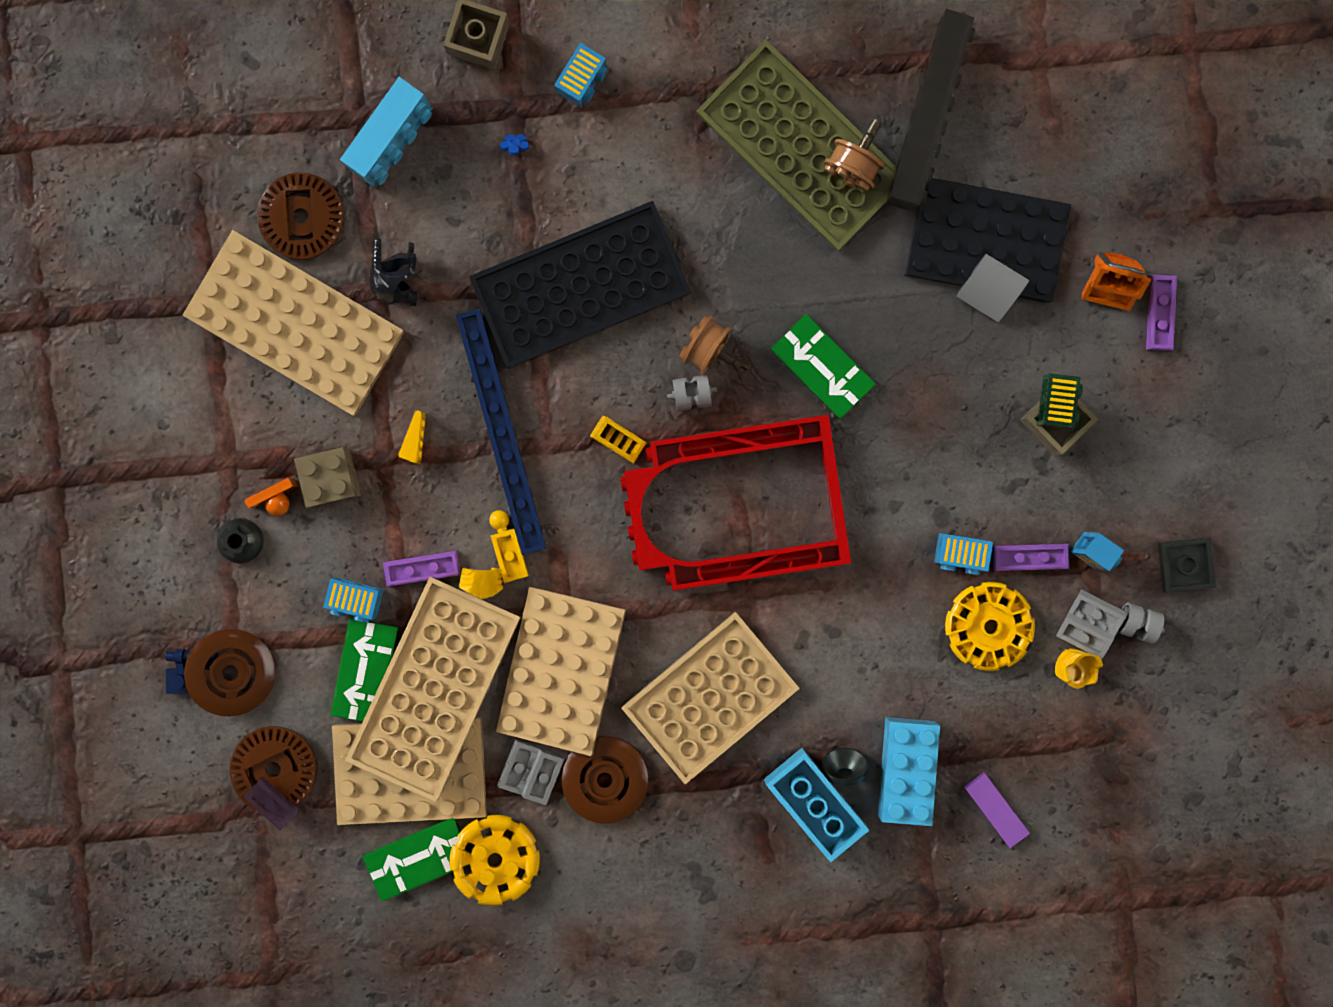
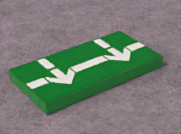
[770,314,875,420]
[330,617,399,722]
[362,818,470,902]

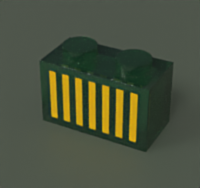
[1037,373,1083,429]

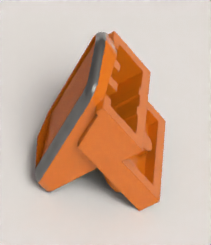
[1082,252,1151,311]

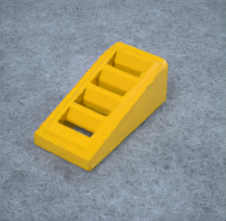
[398,410,426,464]
[590,416,647,464]

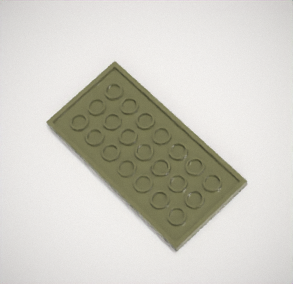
[696,40,908,252]

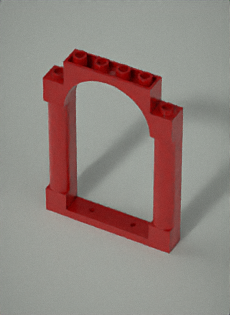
[620,415,851,591]

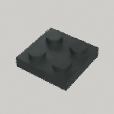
[1158,538,1216,593]

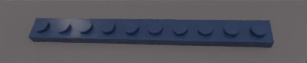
[456,308,547,555]

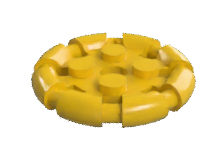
[945,582,1035,671]
[449,815,540,906]

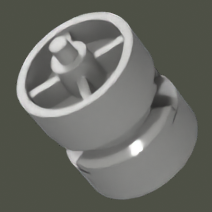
[667,374,717,412]
[1117,602,1165,644]

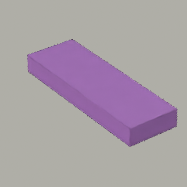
[1146,275,1177,351]
[992,544,1070,571]
[383,551,461,587]
[964,772,1030,848]

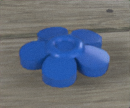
[500,134,529,155]

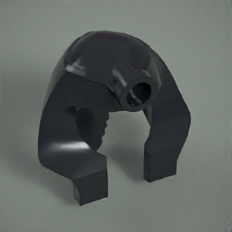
[369,239,417,306]

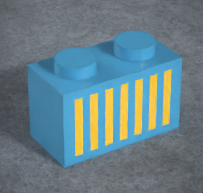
[554,43,608,108]
[1070,532,1124,571]
[934,533,993,575]
[323,577,384,623]

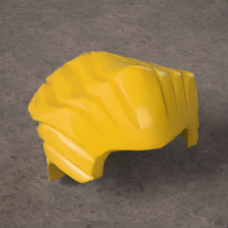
[459,568,503,599]
[1055,648,1103,689]

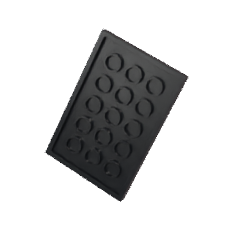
[904,176,1071,303]

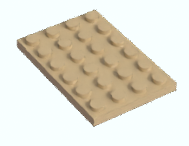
[496,587,626,756]
[621,612,800,784]
[332,717,487,825]

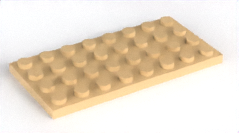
[183,230,405,416]
[345,577,521,802]

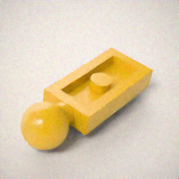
[489,510,529,583]

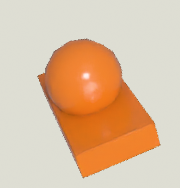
[244,478,299,516]

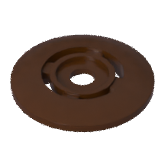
[257,172,344,260]
[184,629,275,717]
[229,726,317,813]
[562,736,648,824]

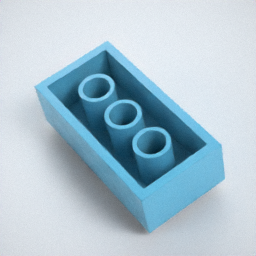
[340,77,433,189]
[878,717,940,826]
[764,748,869,863]

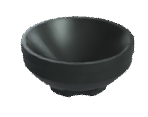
[217,518,263,563]
[822,747,868,787]

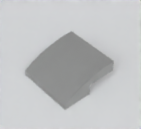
[956,254,1029,322]
[1056,589,1127,659]
[497,739,564,805]

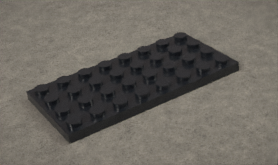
[469,201,691,369]

